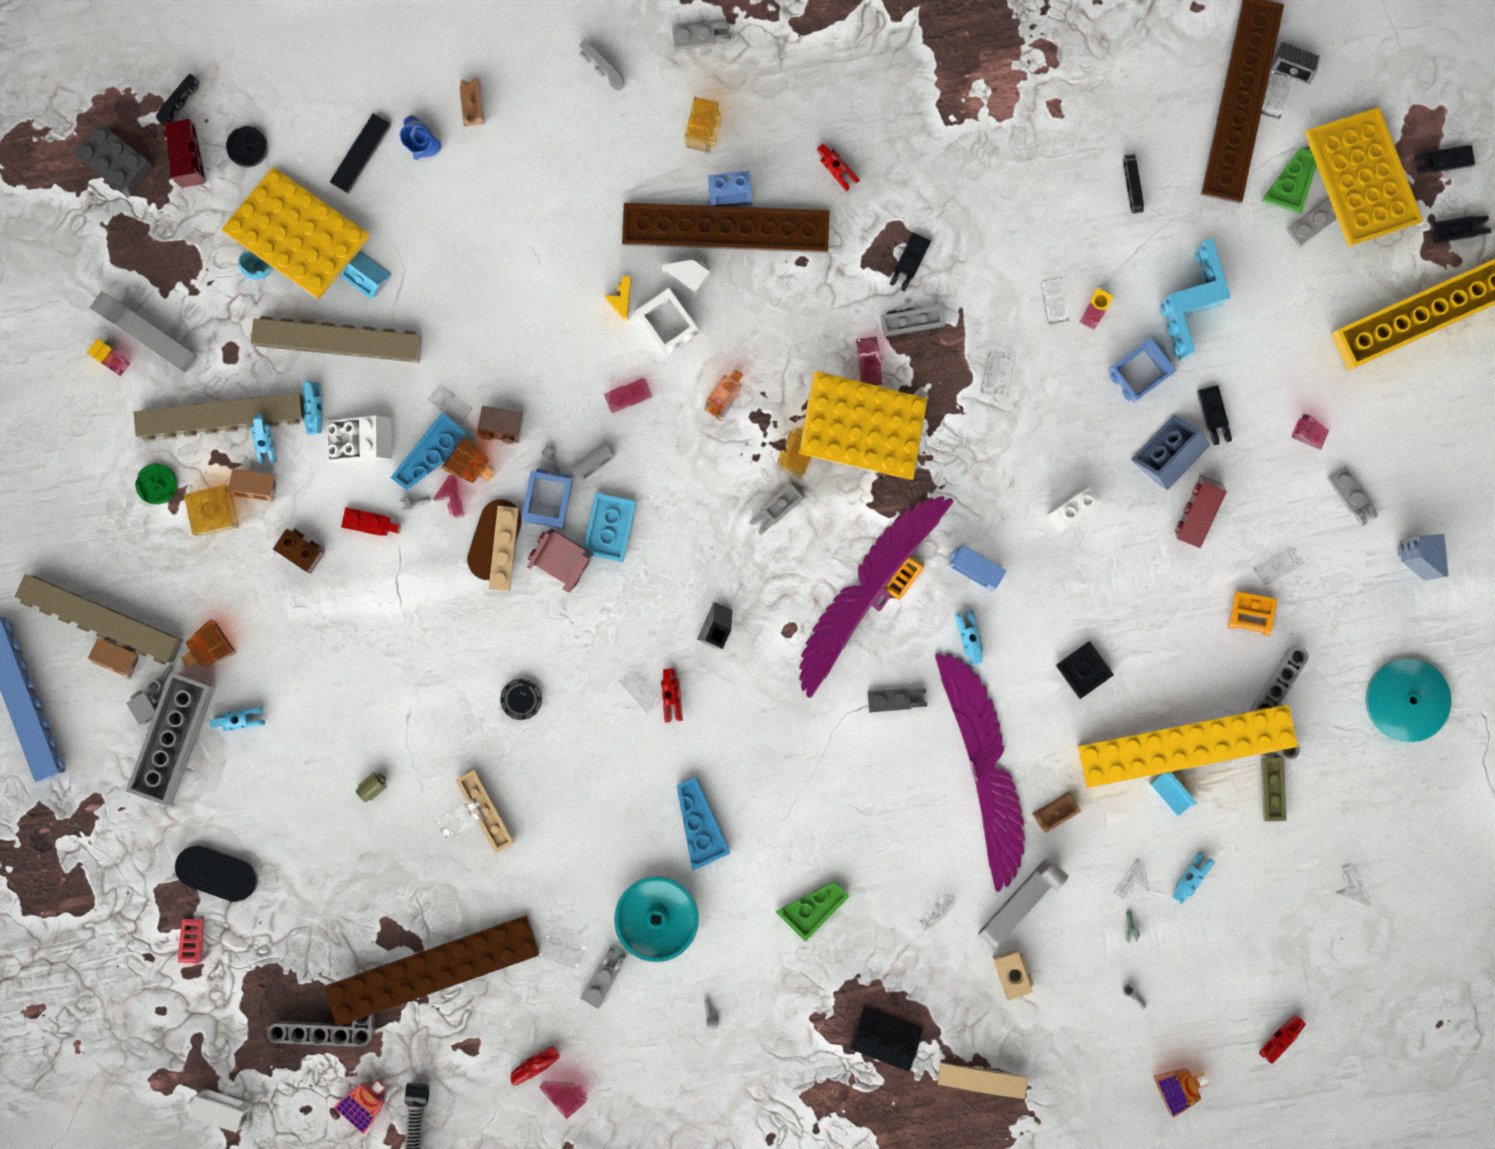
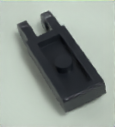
[156,73,200,126]
[1414,145,1475,174]
[1430,215,1491,244]
[889,232,931,292]
[1197,385,1232,446]

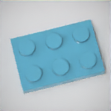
[583,493,637,563]

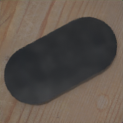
[175,845,258,902]

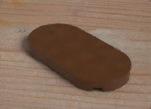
[467,499,522,581]

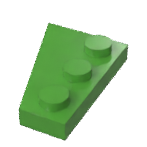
[1261,148,1317,214]
[775,881,849,942]

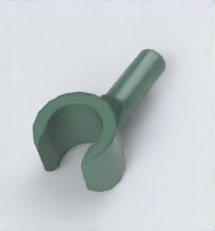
[1126,911,1140,943]

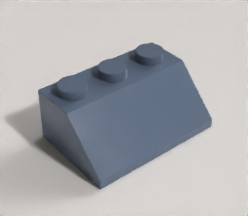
[1131,415,1210,490]
[1397,534,1449,581]

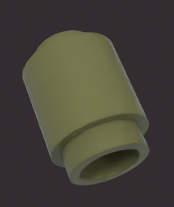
[355,772,387,802]

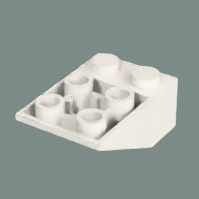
[326,415,392,462]

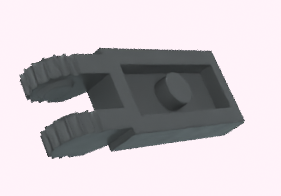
[867,688,927,713]

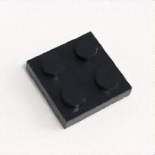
[1055,641,1114,699]

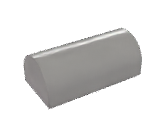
[571,442,614,481]

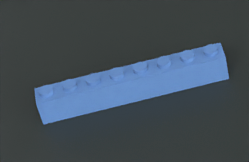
[0,617,65,782]

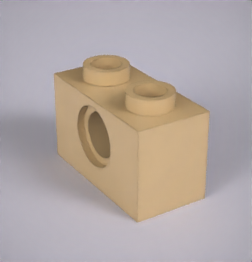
[993,950,1034,1001]

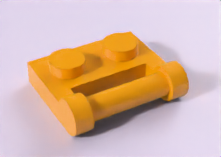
[1228,591,1278,636]

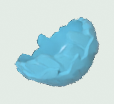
[238,251,273,280]

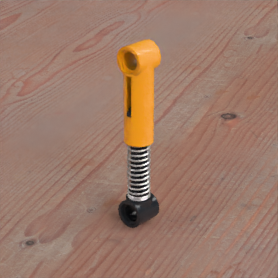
[403,1083,429,1149]

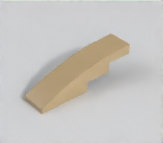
[938,1062,1028,1099]

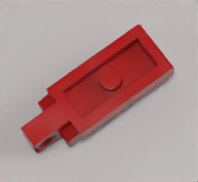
[341,507,401,537]

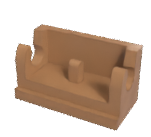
[460,78,484,126]
[228,468,276,502]
[88,638,138,678]
[1032,792,1081,833]

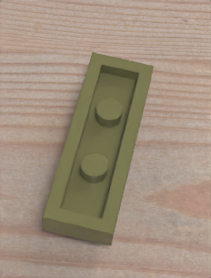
[1261,757,1287,821]

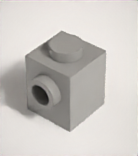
[126,691,159,724]

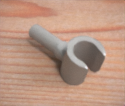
[542,446,562,473]
[400,497,430,510]
[148,665,173,692]
[1122,984,1146,1009]
[704,1000,719,1029]

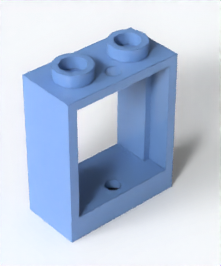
[708,171,752,206]
[1108,338,1177,403]
[521,468,573,529]
[948,546,1006,591]

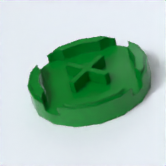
[135,463,178,505]

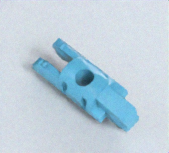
[302,381,323,435]
[251,413,277,464]
[955,610,983,665]
[210,706,265,731]
[1172,852,1215,904]

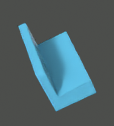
[339,251,391,299]
[1150,772,1197,816]

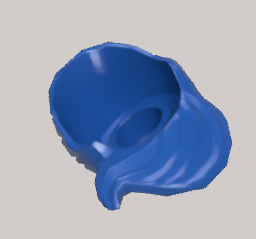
[399,115,441,160]

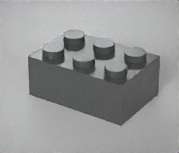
[73,123,154,198]

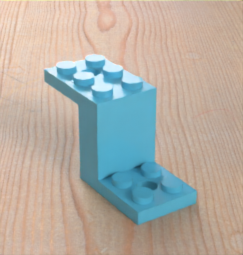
[1160,238,1231,361]

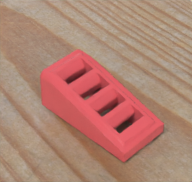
[178,919,204,963]

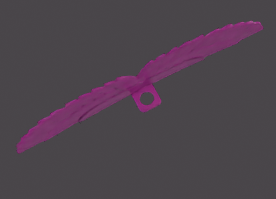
[799,496,954,698]
[935,653,1025,892]

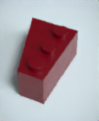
[164,118,206,188]
[1174,475,1227,548]

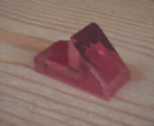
[1292,414,1329,450]
[433,474,464,519]

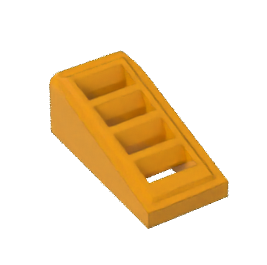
[884,556,924,601]

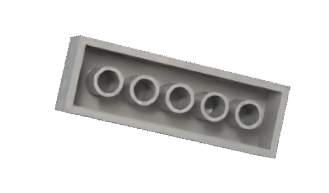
[126,672,216,806]

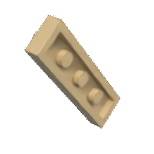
[489,506,519,591]
[456,769,515,853]

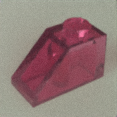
[856,337,882,385]
[539,1081,587,1119]

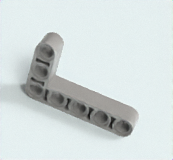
[89,290,197,372]
[1249,647,1309,759]
[978,858,1069,948]
[267,1013,376,1047]

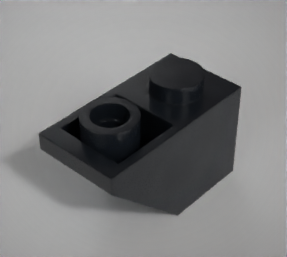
[697,602,733,649]

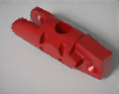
[817,143,860,192]
[661,668,683,723]
[1259,1014,1306,1064]
[510,1045,560,1086]

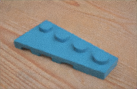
[390,413,475,490]
[676,777,730,871]

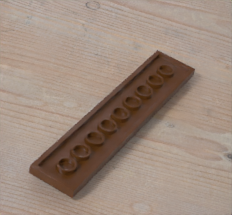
[1200,0,1284,204]
[622,203,830,253]
[324,915,540,1027]

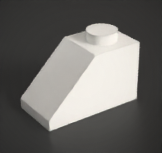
[662,260,710,295]

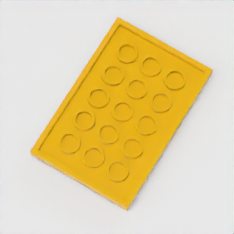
[1304,107,1423,248]
[221,167,370,300]
[799,371,928,480]

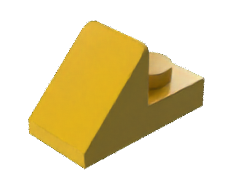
[604,276,632,321]

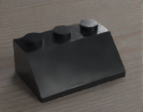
[849,1006,923,1073]

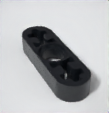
[1123,154,1144,214]

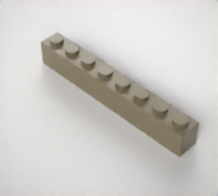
[251,316,422,363]
[133,393,304,441]
[15,574,183,665]

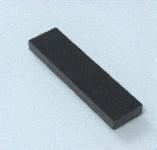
[330,113,391,194]

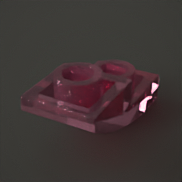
[604,378,652,413]

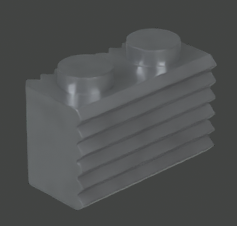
[1271,42,1320,85]

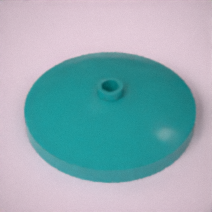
[1366,659,1452,742]
[614,876,699,962]

